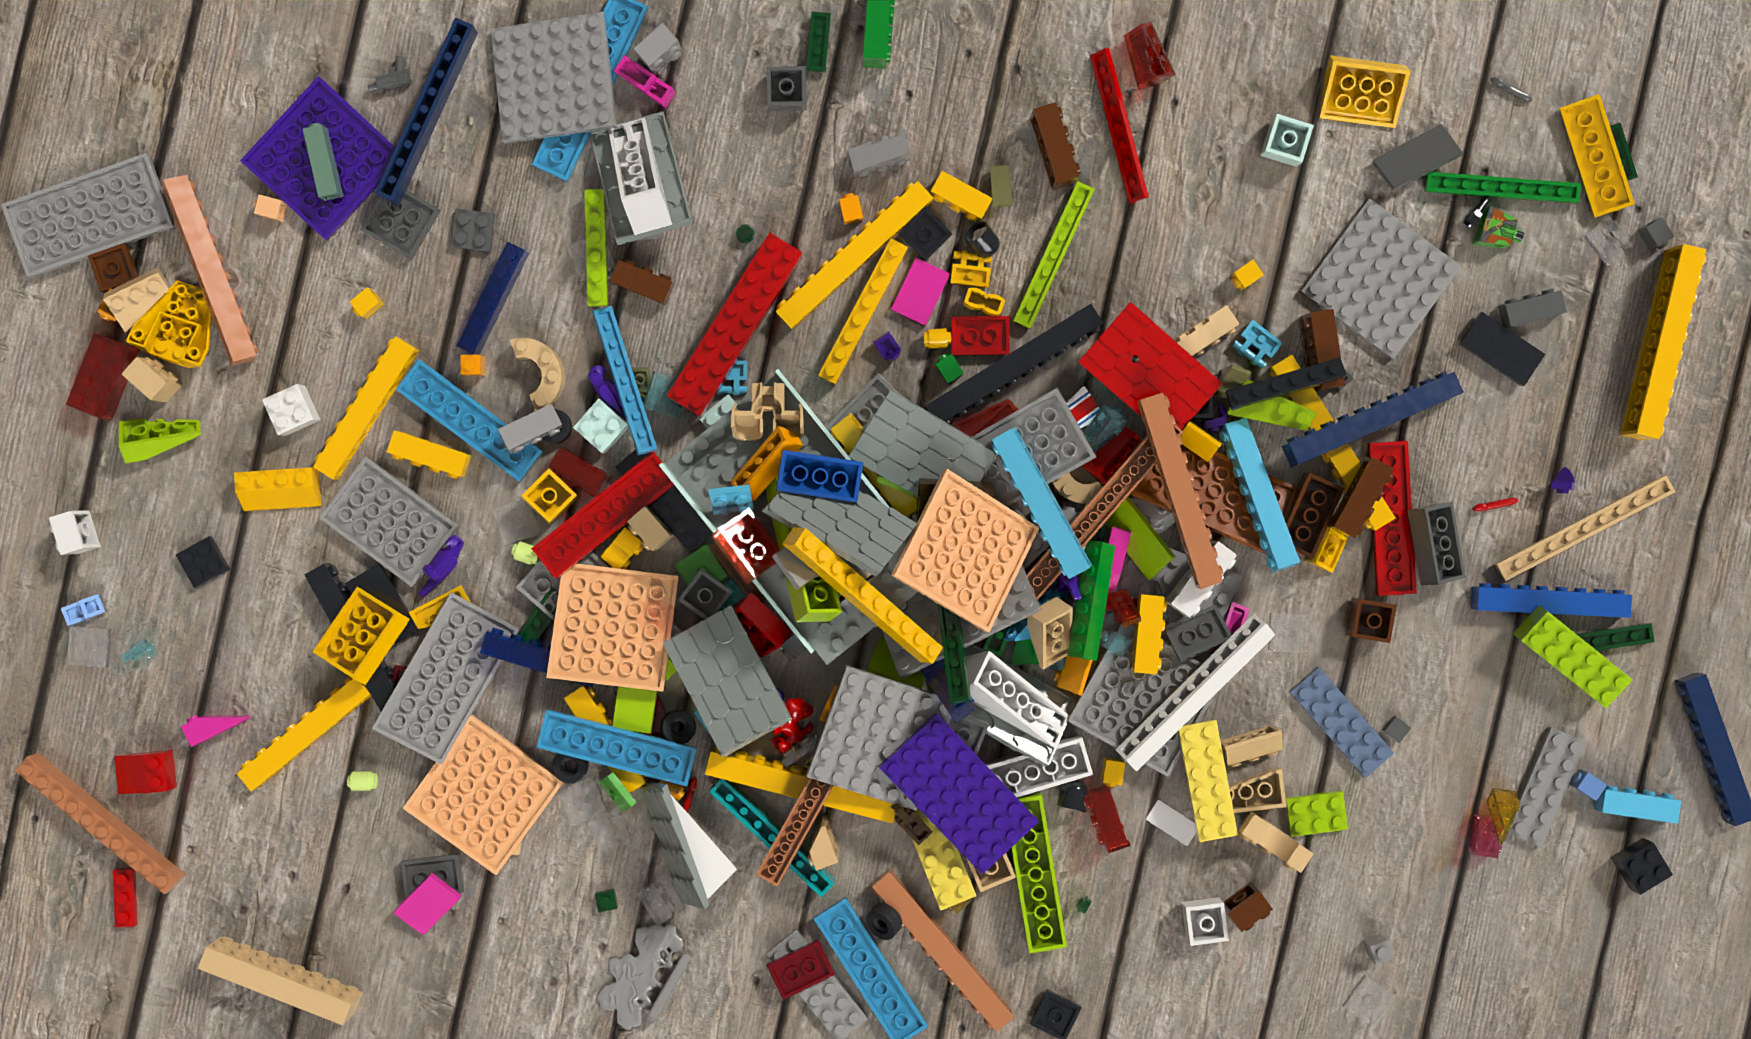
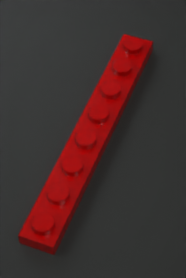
[1090,48,1149,204]

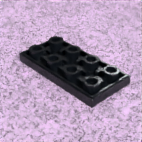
[1459,312,1546,387]
[345,563,418,644]

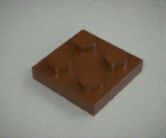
[88,243,139,293]

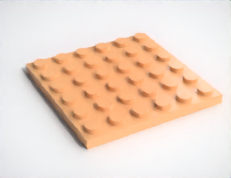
[891,469,1039,633]
[546,564,679,692]
[403,714,564,875]

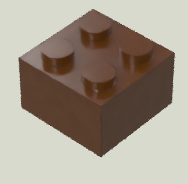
[1346,598,1397,643]
[1223,882,1273,932]

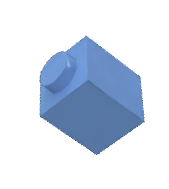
[1570,769,1607,801]

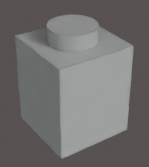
[1363,934,1394,964]

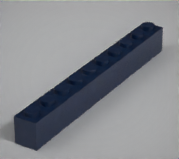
[375,17,478,207]
[1281,371,1464,468]

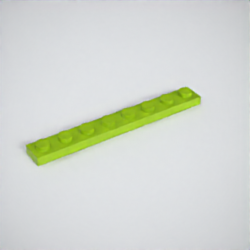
[1013,181,1095,329]

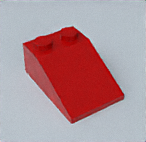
[114,749,177,794]

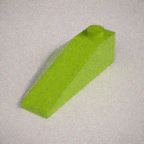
[119,418,201,463]

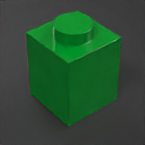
[935,353,964,385]

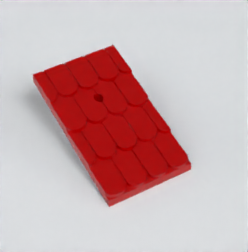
[1078,302,1223,430]

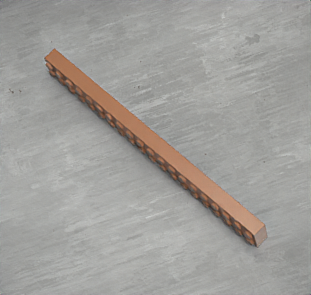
[1026,426,1183,600]
[756,778,834,887]

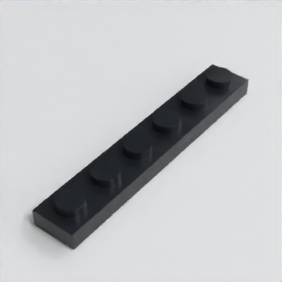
[1226,357,1347,410]

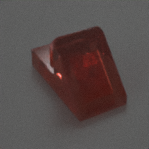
[1108,589,1141,628]

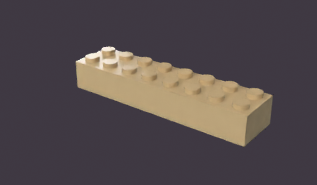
[197,937,363,1025]

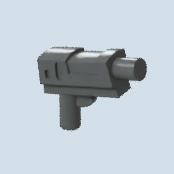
[368,56,412,93]

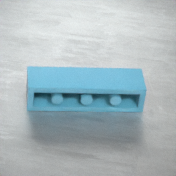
[1594,785,1682,824]

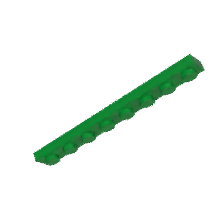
[1424,172,1581,204]

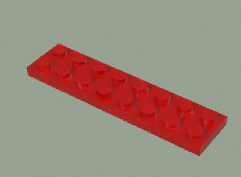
[1367,441,1417,596]
[531,452,674,579]

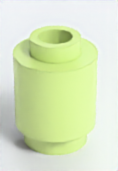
[511,541,540,565]
[347,771,378,791]

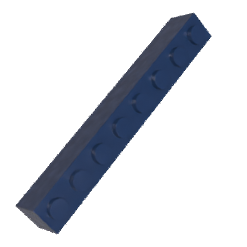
[1675,672,1751,826]

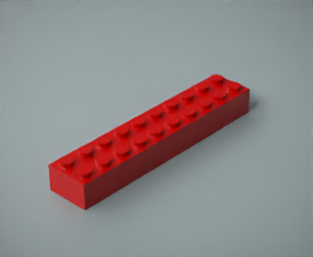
[667,232,803,419]

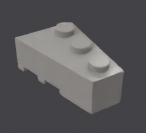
[848,130,910,177]
[498,404,562,455]

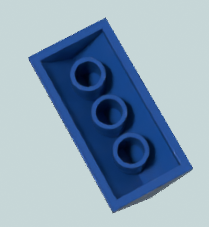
[776,450,863,502]

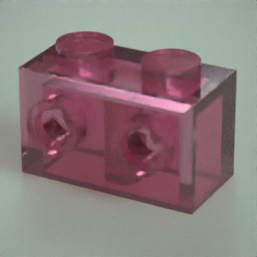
[1468,814,1505,858]

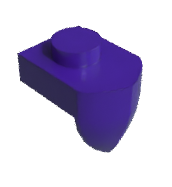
[873,331,901,361]
[1201,402,1230,432]
[1551,467,1575,494]

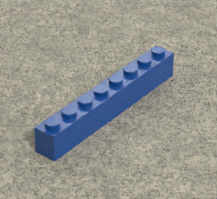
[1471,583,1632,618]

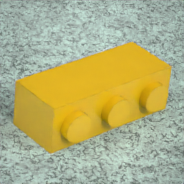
[930,171,993,222]

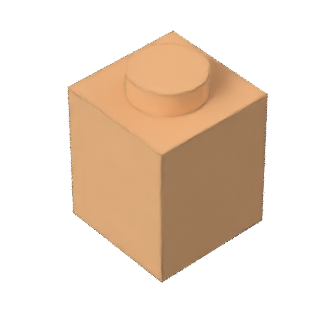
[254,195,288,222]

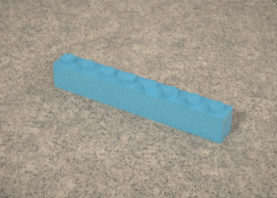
[1220,418,1300,573]
[992,427,1092,579]

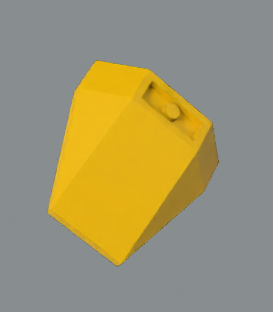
[126,280,212,368]

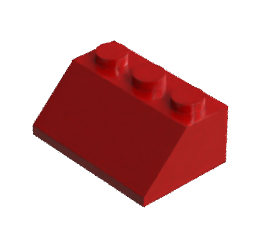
[1082,422,1142,485]
[733,592,792,658]

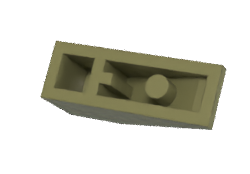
[1217,365,1251,399]

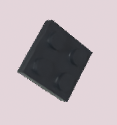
[898,207,953,262]
[176,536,230,588]
[1030,989,1082,1039]

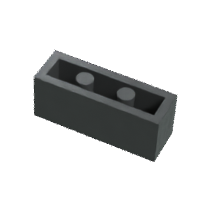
[1498,289,1567,328]

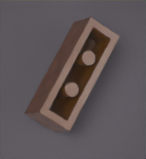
[610,259,674,305]

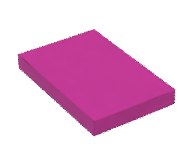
[891,257,950,326]
[393,872,461,935]

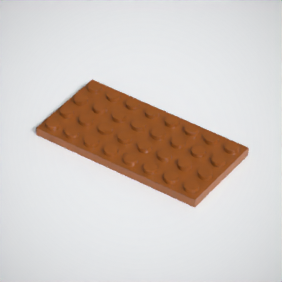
[1130,444,1298,555]

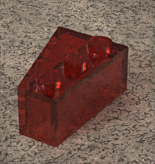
[1124,22,1176,90]
[952,398,1019,437]
[548,447,613,497]
[1084,785,1131,853]

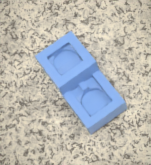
[61,594,106,626]

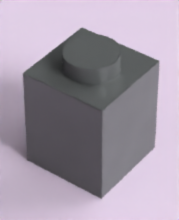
[1637,217,1675,250]

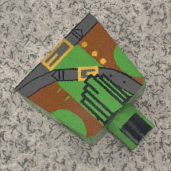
[1473,206,1524,248]

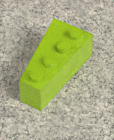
[1227,379,1317,431]

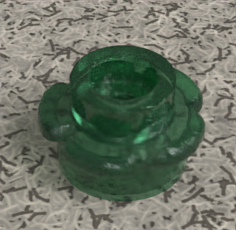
[736,224,755,243]
[1076,896,1092,914]

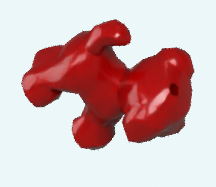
[771,697,814,754]

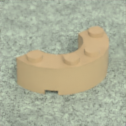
[510,338,566,411]
[1050,473,1101,504]
[1238,811,1314,873]

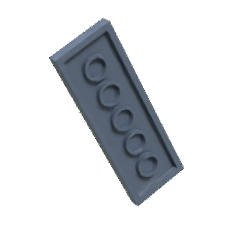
[1289,667,1394,778]

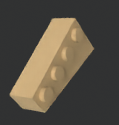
[1173,305,1239,358]
[1229,766,1287,813]

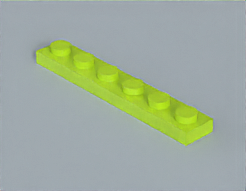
[585,189,608,307]

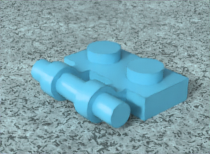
[1232,320,1283,369]
[717,361,748,396]
[709,485,754,516]

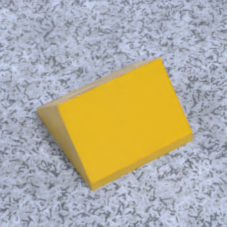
[1180,421,1222,462]
[1305,527,1348,573]

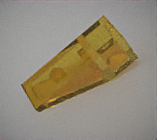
[1486,788,1520,844]

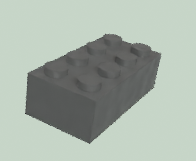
[1408,502,1466,586]

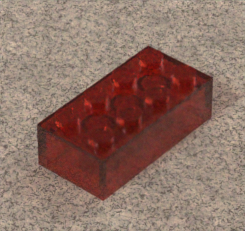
[66,333,140,420]

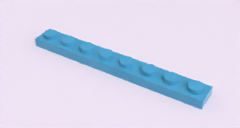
[592,306,657,455]

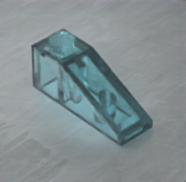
[1083,405,1128,453]

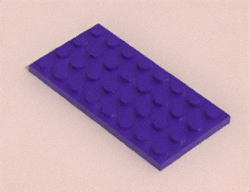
[879,713,1039,875]

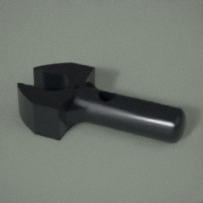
[1463,197,1490,227]

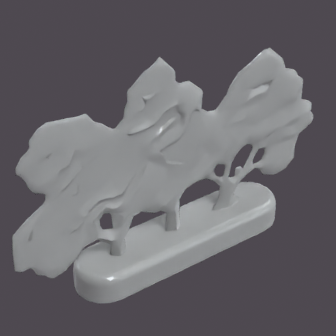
[597,923,692,1030]

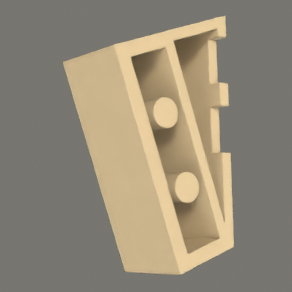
[103,267,169,332]

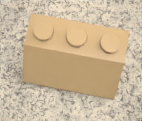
[1220,725,1283,767]
[807,815,839,870]

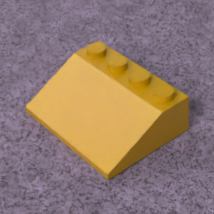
[1319,55,1411,128]
[313,587,410,685]

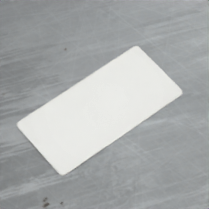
[1146,800,1197,846]

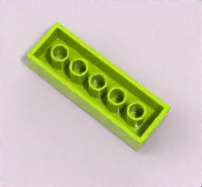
[1513,605,1633,709]

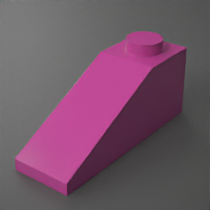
[1107,527,1131,591]
[181,715,250,747]

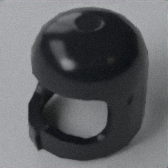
[965,221,1000,258]
[1057,780,1087,812]

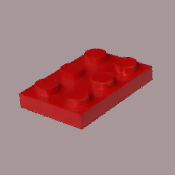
[951,316,1010,356]

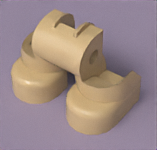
[731,382,804,441]

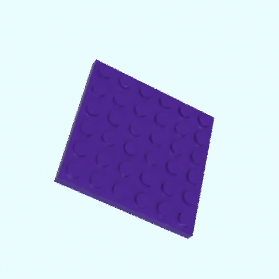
[240,76,396,241]

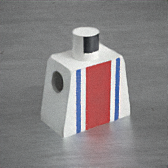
[1066,386,1105,428]

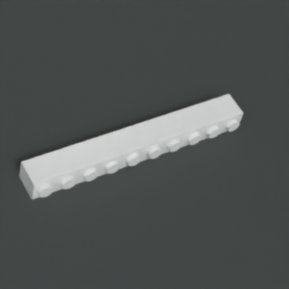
[1116,614,1275,771]

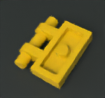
[950,250,992,288]

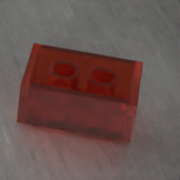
[712,508,780,585]

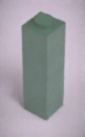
[303,123,344,201]

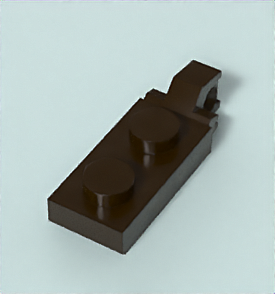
[891,803,932,845]

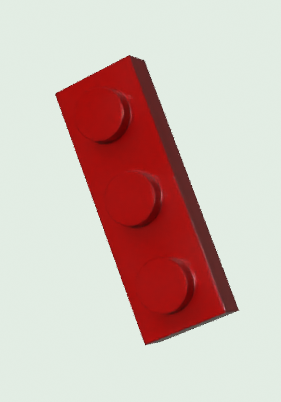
[113,868,137,927]

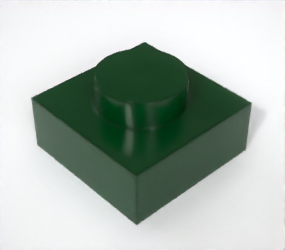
[595,888,618,913]

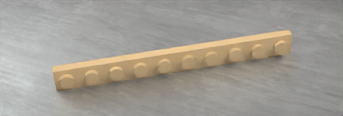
[1494,475,1675,581]

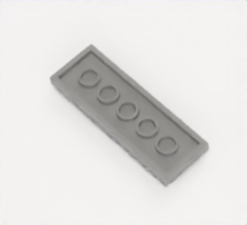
[1504,727,1587,847]
[766,929,868,1039]

